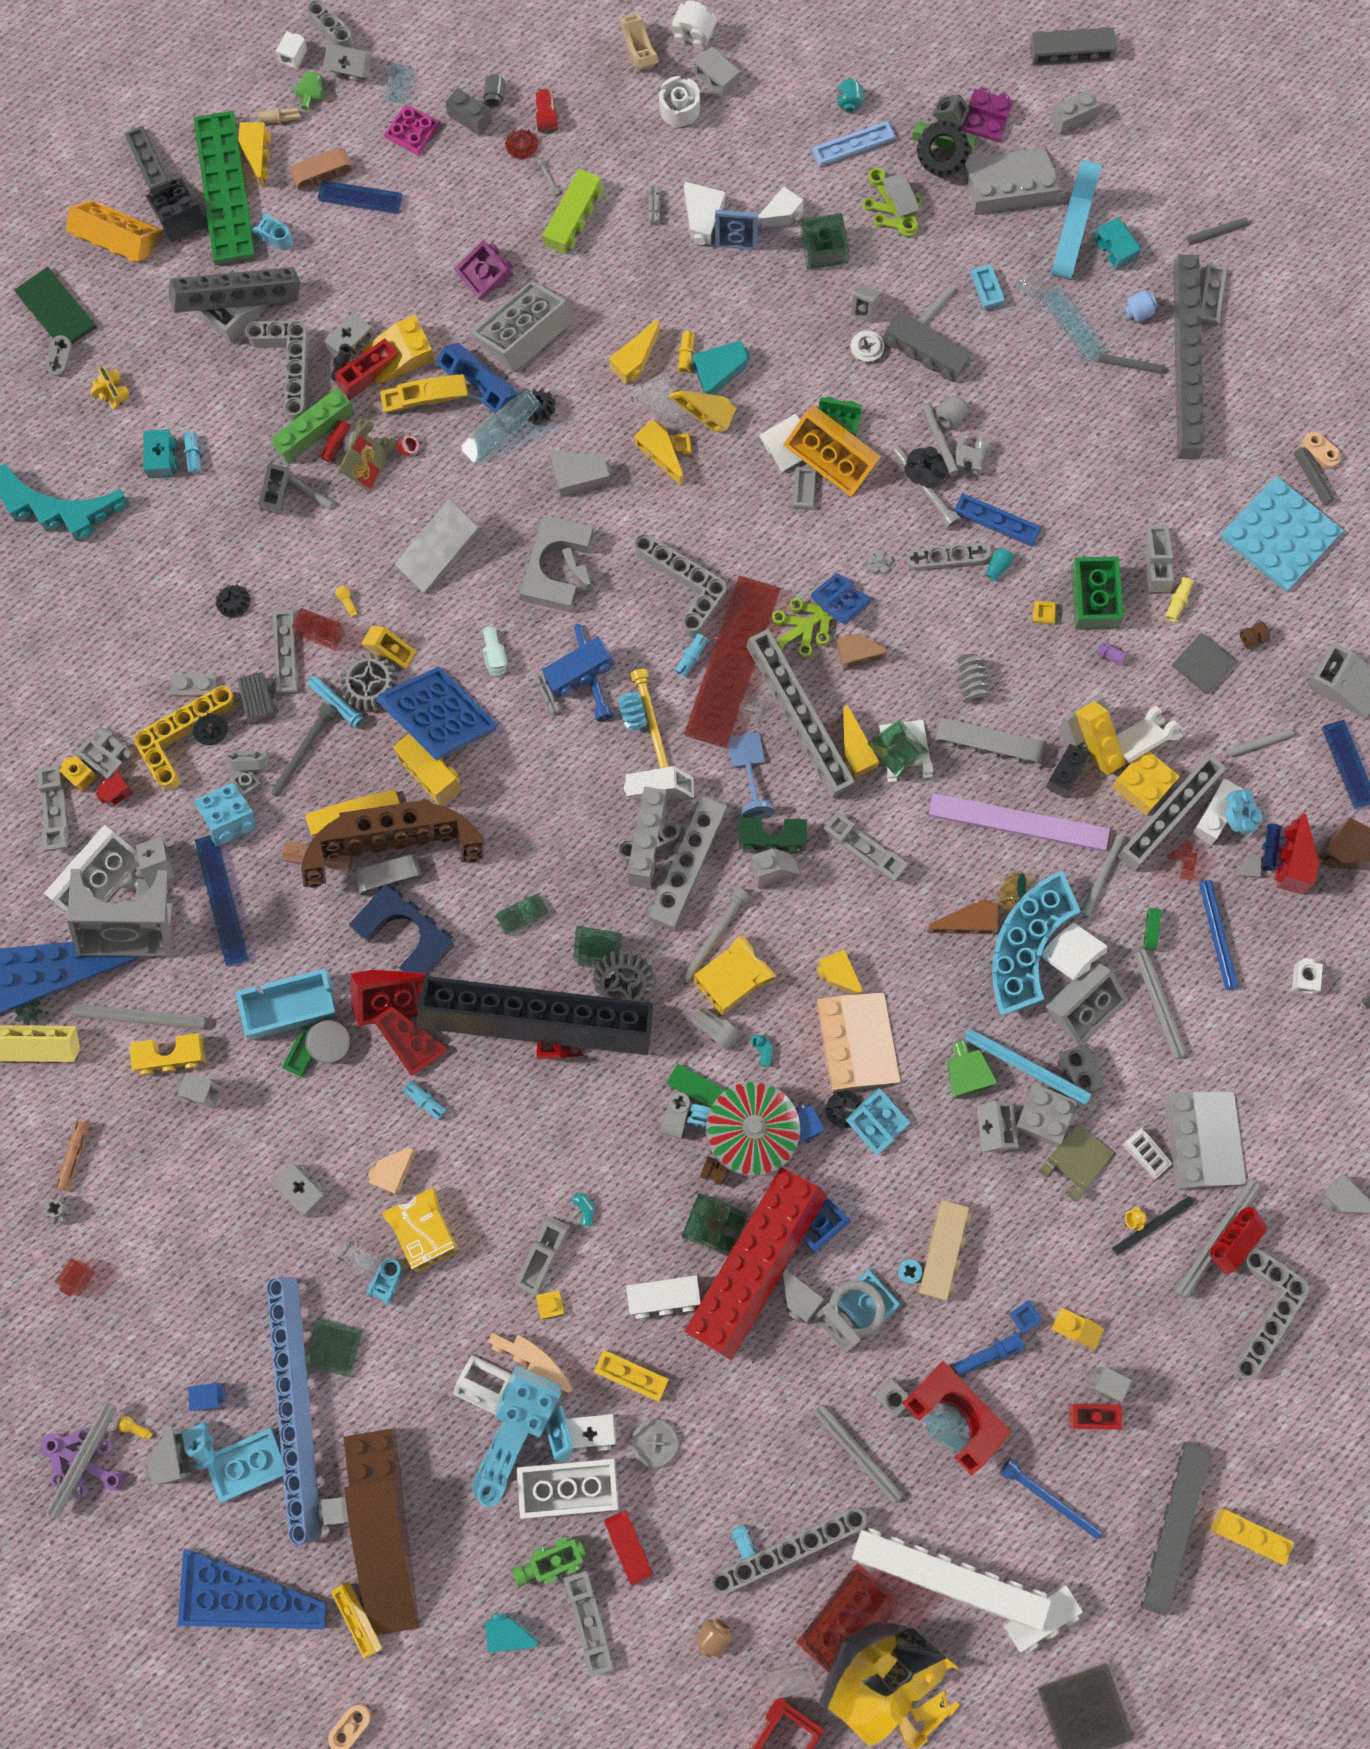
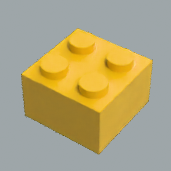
[1112,751,1180,816]

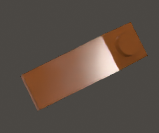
[927,899,998,934]

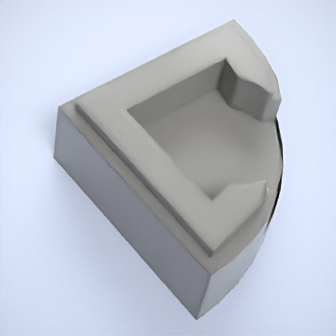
[1237,855,1261,878]

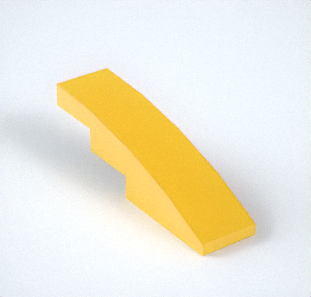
[305,789,400,836]

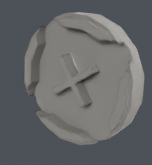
[631,1418,679,1468]

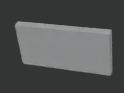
[395,499,481,594]

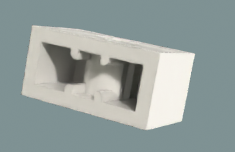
[566,1414,616,1453]

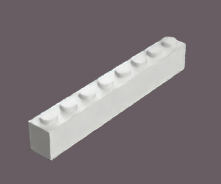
[852,1528,1051,1632]

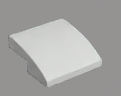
[758,414,802,472]
[1040,923,1107,980]

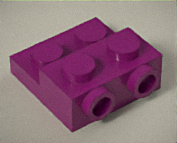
[961,87,1014,143]
[454,240,514,301]

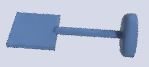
[727,732,773,818]

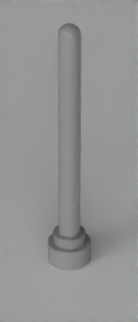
[892,446,961,530]
[683,887,751,983]

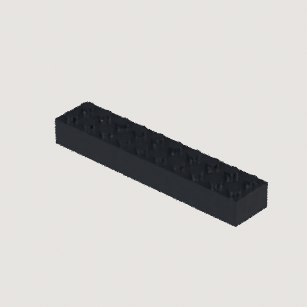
[417,976,654,1055]

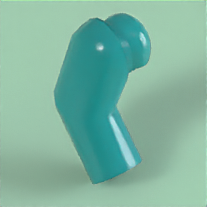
[751,1034,773,1067]

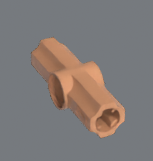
[282,841,353,872]

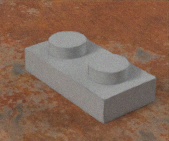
[170,674,217,697]

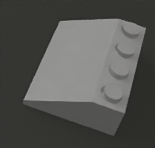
[964,148,1059,215]
[470,280,576,372]
[1164,1092,1247,1190]

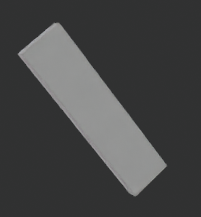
[272,609,299,695]

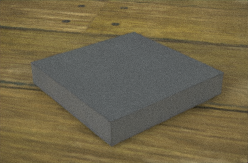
[1172,633,1235,694]

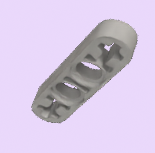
[906,543,991,571]

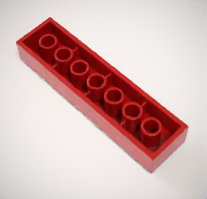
[684,1167,828,1361]

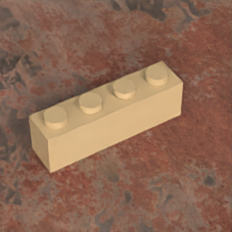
[917,1200,971,1301]

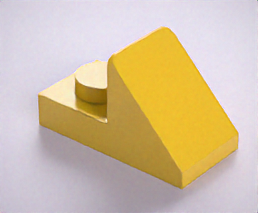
[1051,1308,1104,1351]

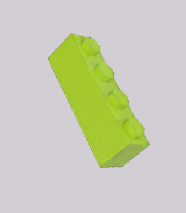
[542,168,604,255]

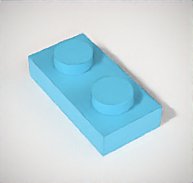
[970,264,1005,310]

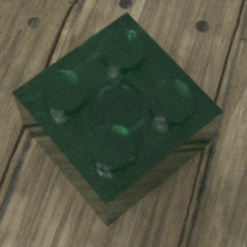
[800,213,849,269]

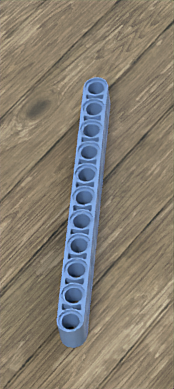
[267,1277,321,1545]

